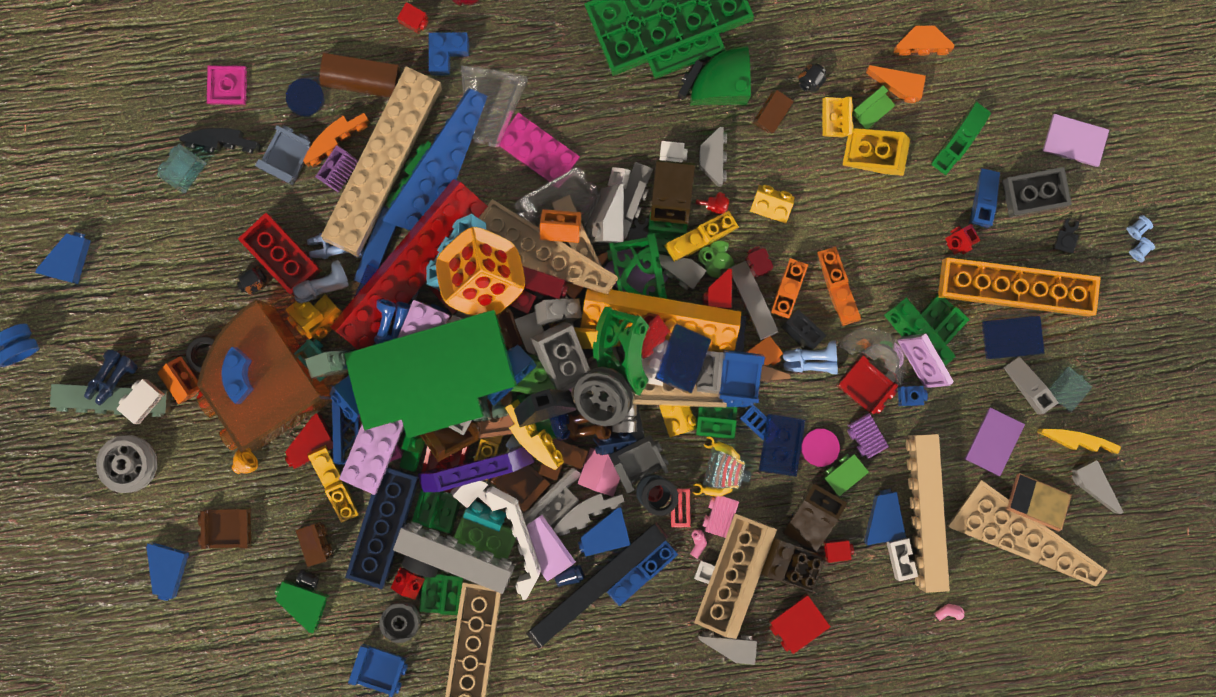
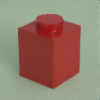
[397,2,429,34]
[824,539,854,563]

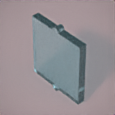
[1049,366,1093,412]

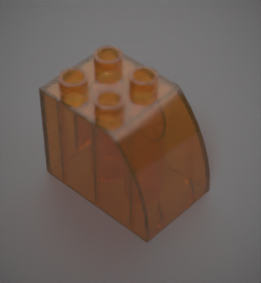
[197,299,332,452]

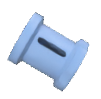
[1127,215,1153,240]
[1129,237,1155,262]

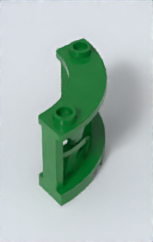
[607,233,667,299]
[593,306,649,396]

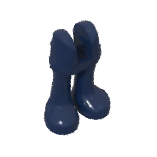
[84,349,138,406]

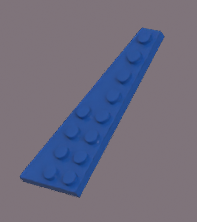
[381,88,488,231]

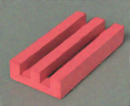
[670,488,690,527]

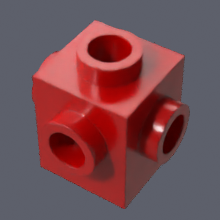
[945,224,981,255]
[391,567,425,600]

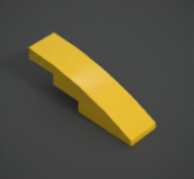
[1037,429,1121,454]

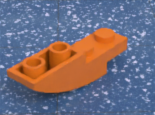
[303,113,371,167]
[817,246,861,326]

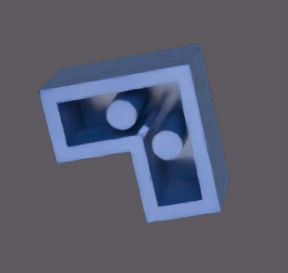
[429,32,469,76]

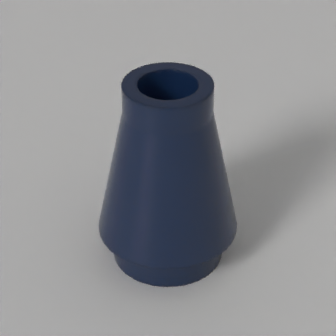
[555,565,585,587]

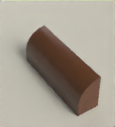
[319,53,400,98]

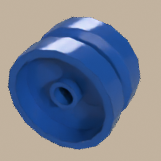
[0,323,40,367]

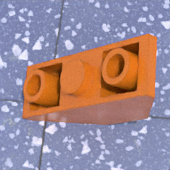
[894,26,954,56]
[771,258,808,319]

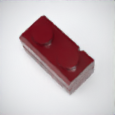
[745,246,773,278]

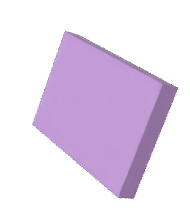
[1043,114,1109,167]
[897,333,954,388]
[516,515,576,581]

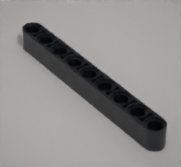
[526,522,669,649]

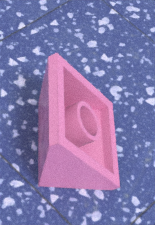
[577,448,620,497]

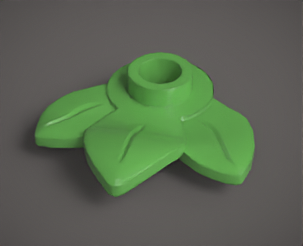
[698,241,734,278]

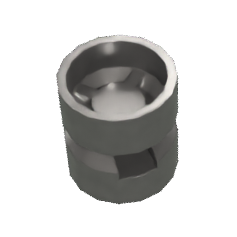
[612,404,637,432]

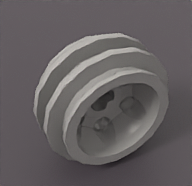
[96,435,158,493]

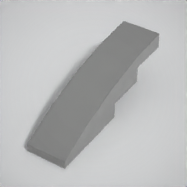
[728,261,778,340]

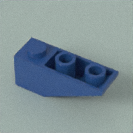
[969,168,1000,228]

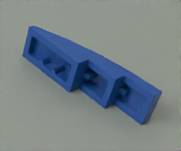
[354,207,397,285]

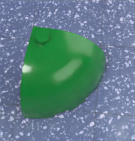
[690,46,751,105]

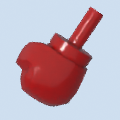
[696,192,729,214]

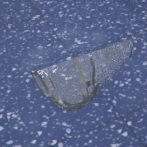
[461,65,528,147]
[515,167,601,247]
[837,328,907,387]

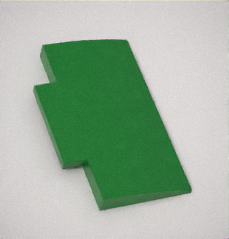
[584,0,754,79]
[344,310,517,439]

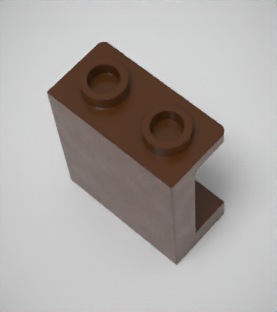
[420,421,480,462]
[490,465,550,512]
[198,508,252,549]

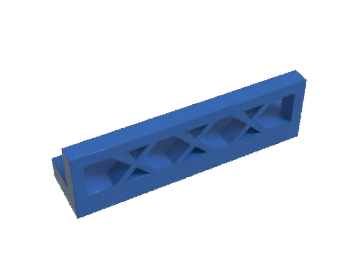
[332,386,359,465]

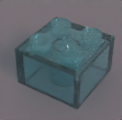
[156,144,207,193]

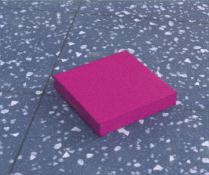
[207,65,247,105]

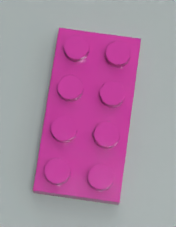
[496,113,580,188]

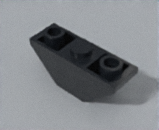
[514,389,576,428]

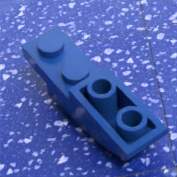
[606,541,678,606]

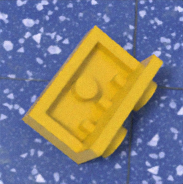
[822,97,854,138]
[750,185,795,224]
[309,294,342,341]
[285,301,324,340]
[659,405,697,437]

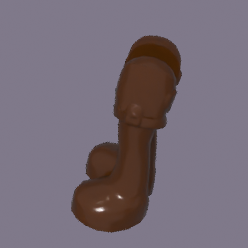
[560,414,612,441]

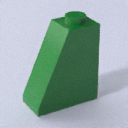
[275,580,329,634]

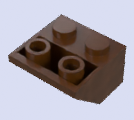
[295,522,334,567]

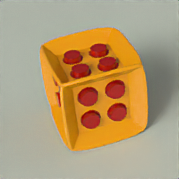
[436,227,525,316]

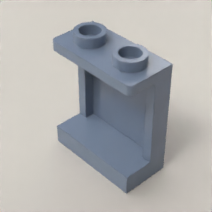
[255,125,312,186]

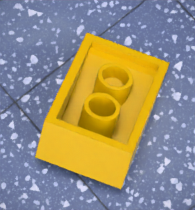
[843,128,910,176]

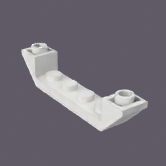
[485,486,541,600]

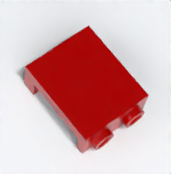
[836,356,898,415]
[769,593,831,654]

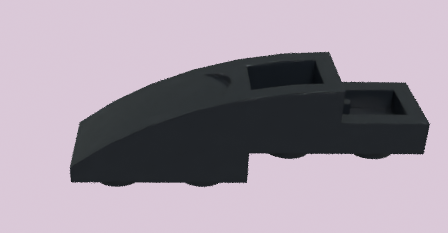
[179,128,261,154]

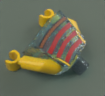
[693,437,751,497]

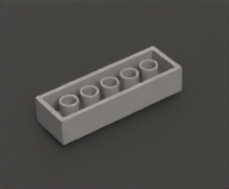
[393,522,515,594]

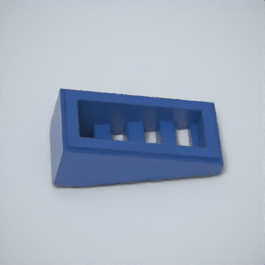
[739,405,781,445]

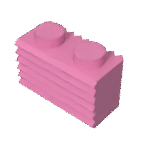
[702,496,739,538]

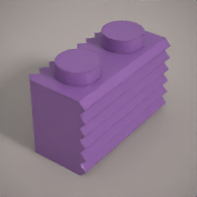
[315,145,359,192]
[847,413,889,458]

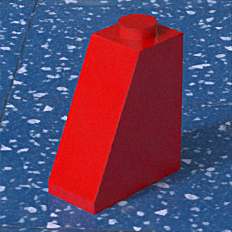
[285,413,333,469]

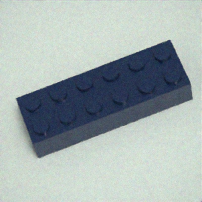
[345,467,419,589]

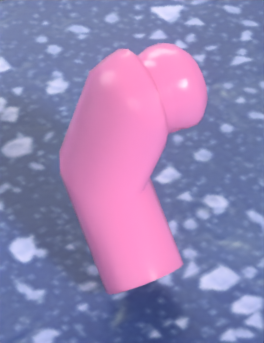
[690,530,707,559]
[934,604,964,621]

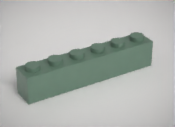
[50,384,172,417]

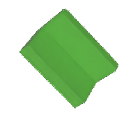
[852,85,895,129]

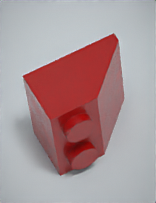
[702,269,732,310]

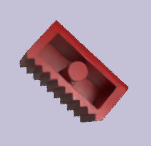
[641,313,670,359]

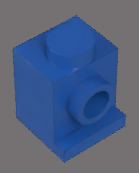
[898,386,928,406]

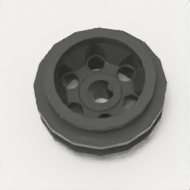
[573,367,634,426]

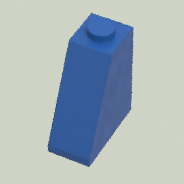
[35,232,91,284]
[864,489,906,545]
[578,507,630,557]
[146,542,189,601]

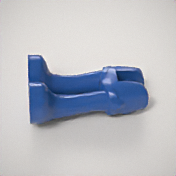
[374,299,411,345]

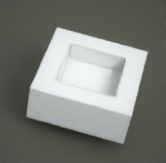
[608,167,631,189]
[694,560,715,584]

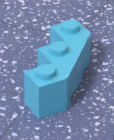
[426,214,486,291]

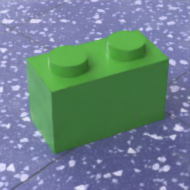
[822,453,869,496]

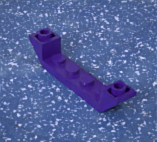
[418,445,534,492]

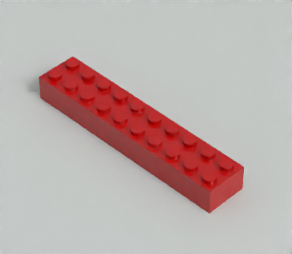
[330,179,488,350]

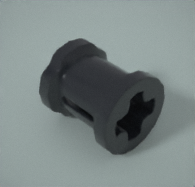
[296,569,320,591]

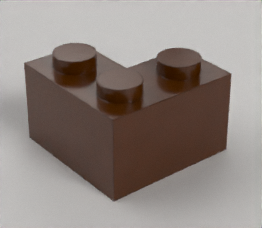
[538,439,588,481]

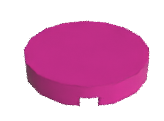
[801,429,840,467]

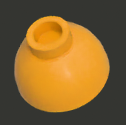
[232,448,258,474]

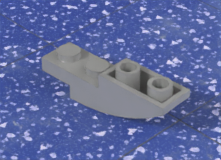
[553,493,625,536]

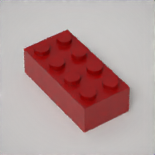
[238,213,322,296]

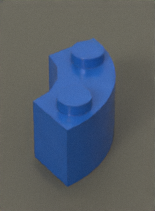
[222,347,254,404]

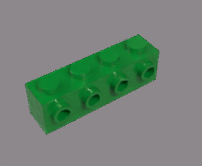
[884,297,956,366]

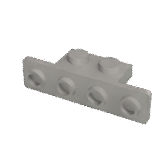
[623,162,653,239]
[522,467,581,528]

